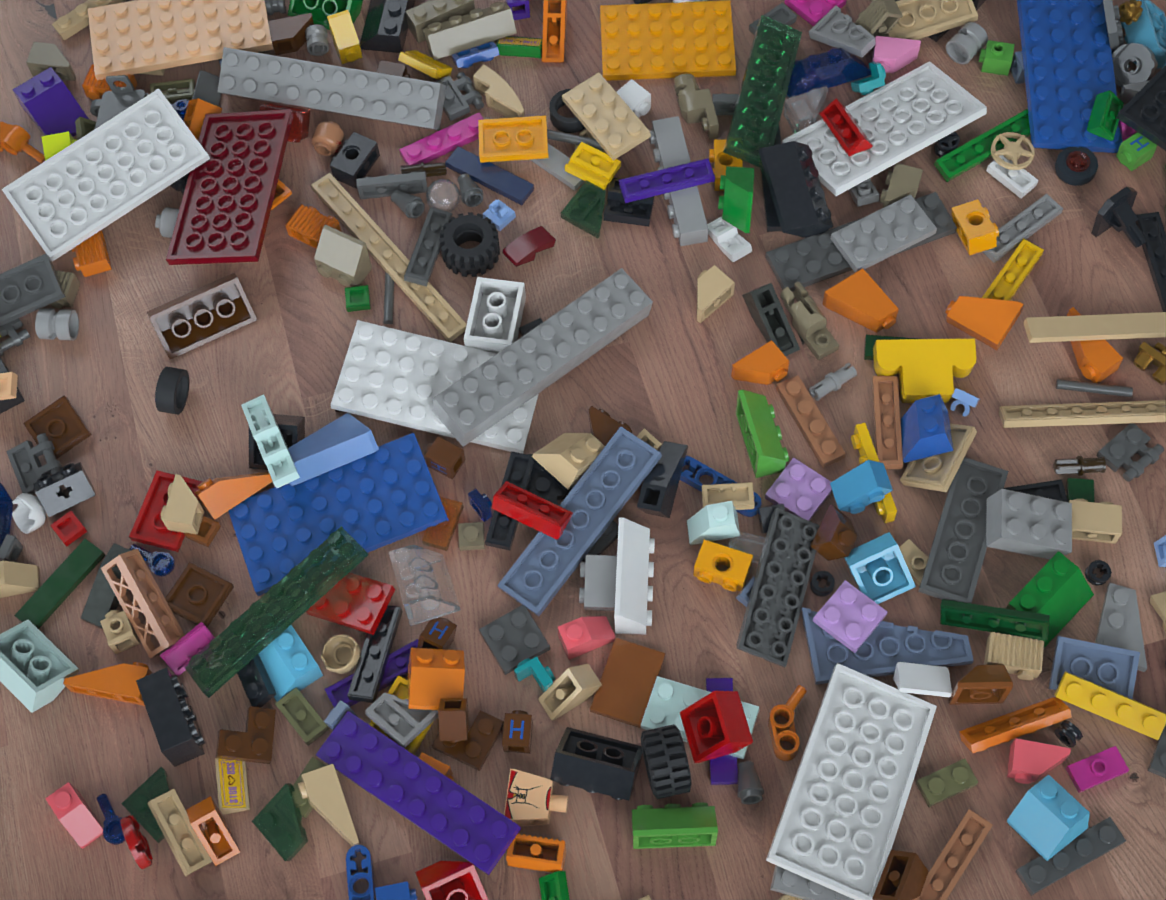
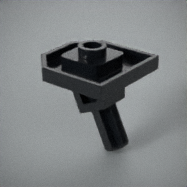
[1091,186,1147,248]

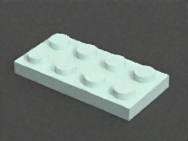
[641,676,759,760]

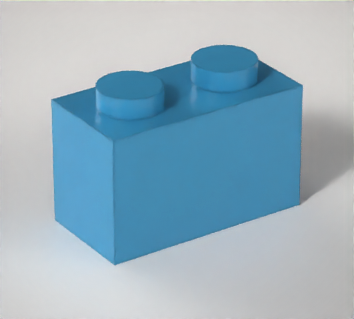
[830,460,893,514]

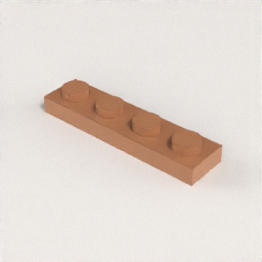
[776,375,845,468]
[872,376,903,469]
[913,809,993,900]

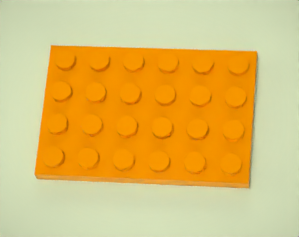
[600,0,736,81]

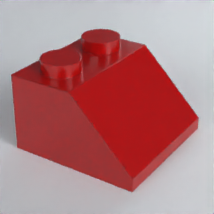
[680,691,753,763]

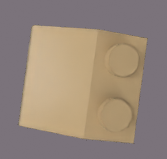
[532,433,605,490]

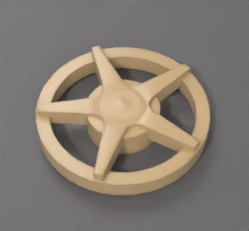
[991,132,1035,170]

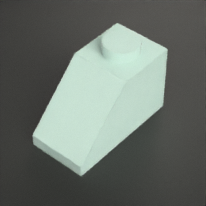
[687,501,740,545]

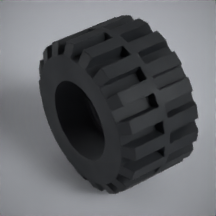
[439,212,500,277]
[641,724,692,799]

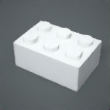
[464,277,526,354]

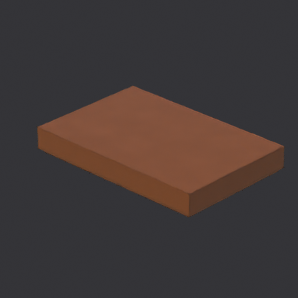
[590,638,666,728]

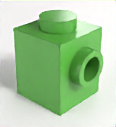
[978,40,1015,76]

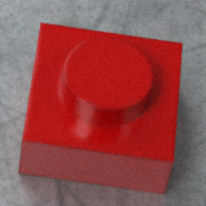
[50,511,88,547]

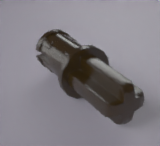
[401,162,447,177]
[1053,456,1106,476]

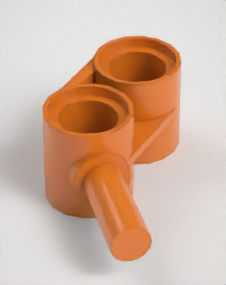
[0,122,45,164]
[768,685,807,761]

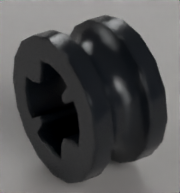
[1085,560,1112,586]
[810,571,835,597]
[1054,720,1083,748]

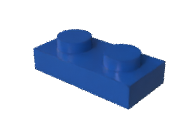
[451,41,500,68]

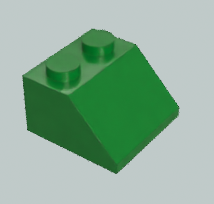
[718,166,754,233]

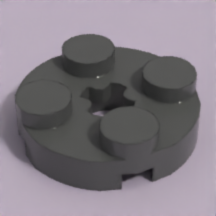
[1112,43,1158,88]

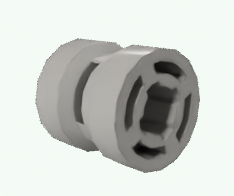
[305,24,329,56]

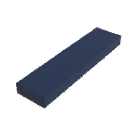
[445,146,534,205]

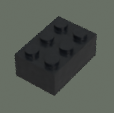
[136,667,206,767]

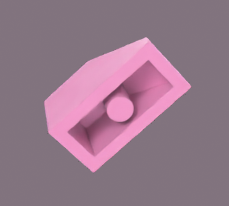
[872,36,921,74]

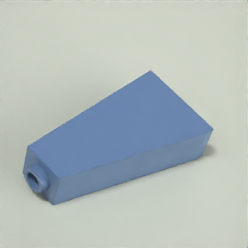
[288,413,379,486]

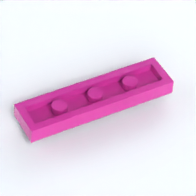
[399,112,484,165]

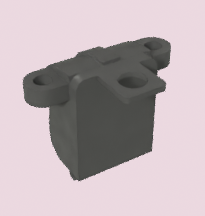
[90,75,149,130]

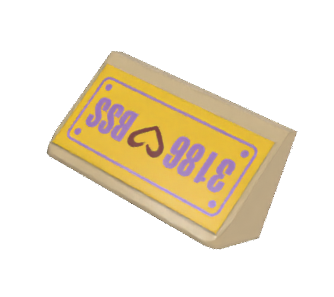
[215,758,250,815]

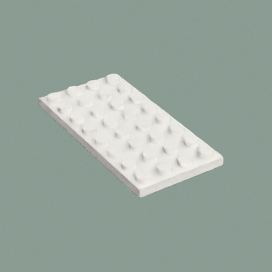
[782,61,987,196]
[2,88,210,262]
[331,320,539,454]
[766,663,937,900]

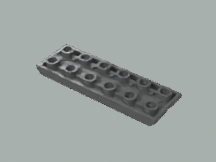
[736,508,820,668]

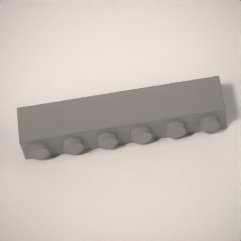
[649,116,708,246]

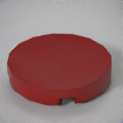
[120,814,153,870]

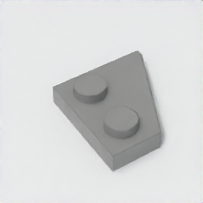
[365,692,438,748]

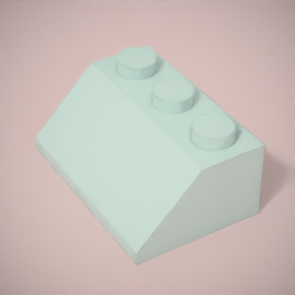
[0,620,79,713]

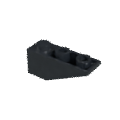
[637,441,688,518]

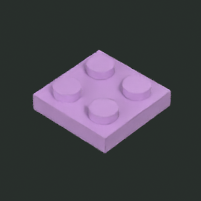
[765,458,832,521]
[813,580,888,653]

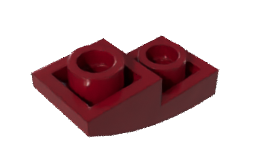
[502,226,556,267]

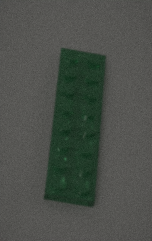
[723,15,802,169]
[184,526,369,698]

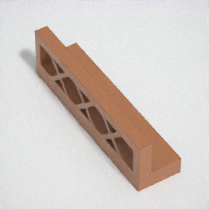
[101,548,185,659]

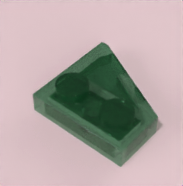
[561,180,606,238]
[121,767,170,843]
[252,783,308,861]

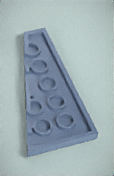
[801,607,974,685]

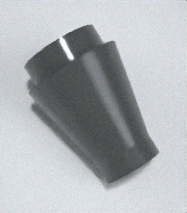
[457,174,483,207]
[391,190,425,218]
[737,761,764,805]

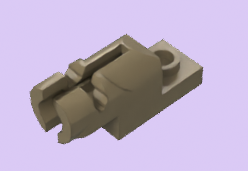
[674,74,719,140]
[780,282,839,360]

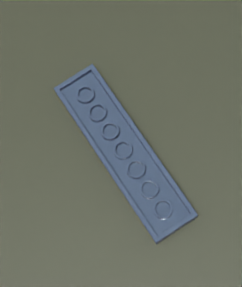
[497,427,662,617]

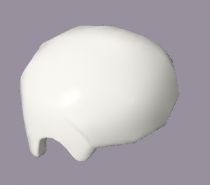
[12,493,46,534]

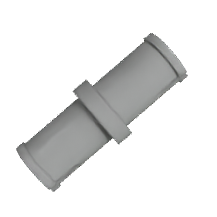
[809,363,857,401]

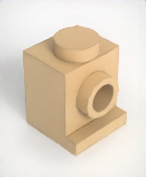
[100,610,140,654]

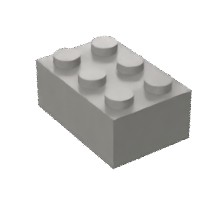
[986,489,1072,559]

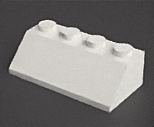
[614,518,655,635]

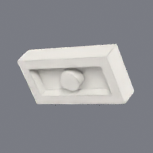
[986,155,1038,199]

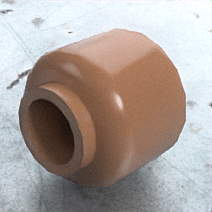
[311,121,344,156]

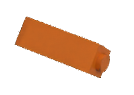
[822,268,899,333]
[945,296,1024,350]

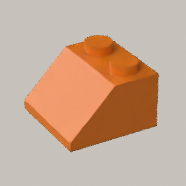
[408,648,465,710]

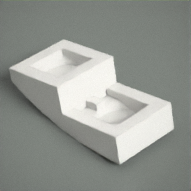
[707,216,752,262]

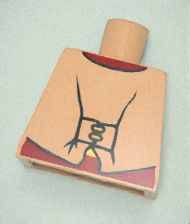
[504,769,568,826]

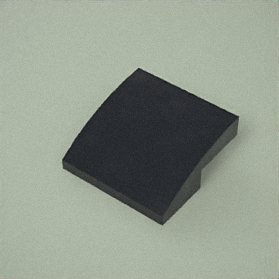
[603,177,655,227]

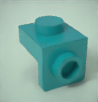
[851,62,886,95]
[514,656,556,693]

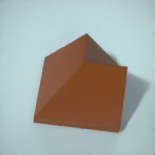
[949,664,1013,705]

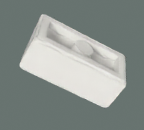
[893,662,952,697]

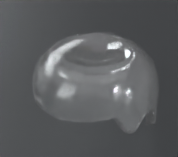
[426,179,461,212]

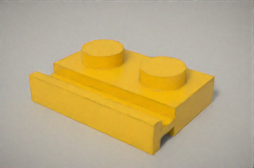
[398,50,453,79]
[565,142,621,191]

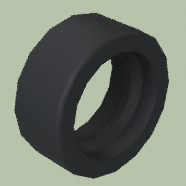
[549,89,585,133]
[155,367,190,415]

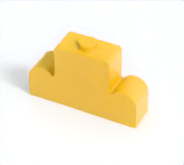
[873,339,976,403]

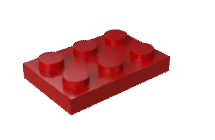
[129,470,203,552]
[304,566,395,635]

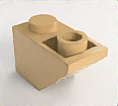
[161,474,204,534]

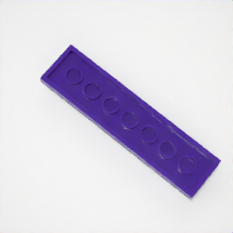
[316,711,521,875]

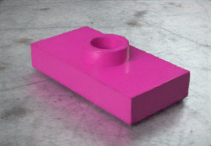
[160,622,219,676]
[1065,746,1129,793]

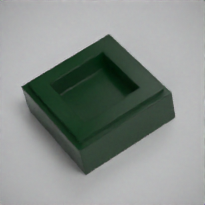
[1066,478,1095,503]

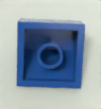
[900,394,953,463]

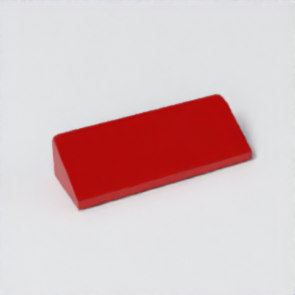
[819,98,873,156]
[492,481,573,540]

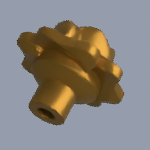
[1119,0,1143,25]

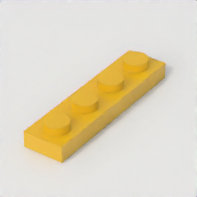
[851,423,897,523]
[1054,671,1166,740]

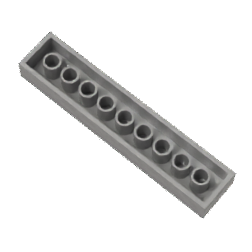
[218,47,446,131]
[432,268,653,447]

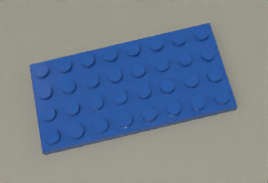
[1017,0,1123,153]
[228,433,449,596]

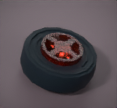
[1055,147,1098,186]

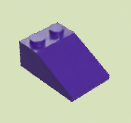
[12,67,89,137]

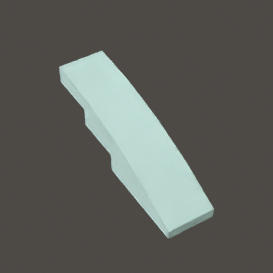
[241,395,300,489]

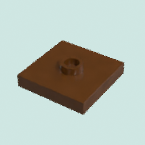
[23,395,92,459]
[165,562,234,627]

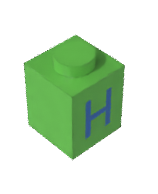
[1116,132,1158,172]

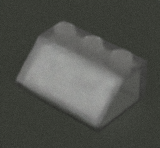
[388,544,461,626]

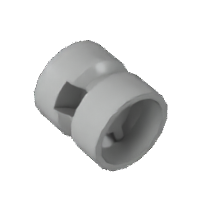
[946,22,988,65]
[35,308,79,341]

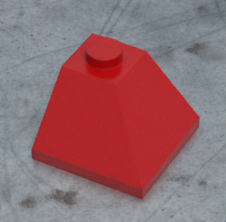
[415,860,488,900]

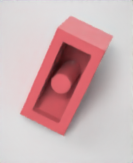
[557,616,616,660]
[1007,738,1071,784]
[45,782,106,849]

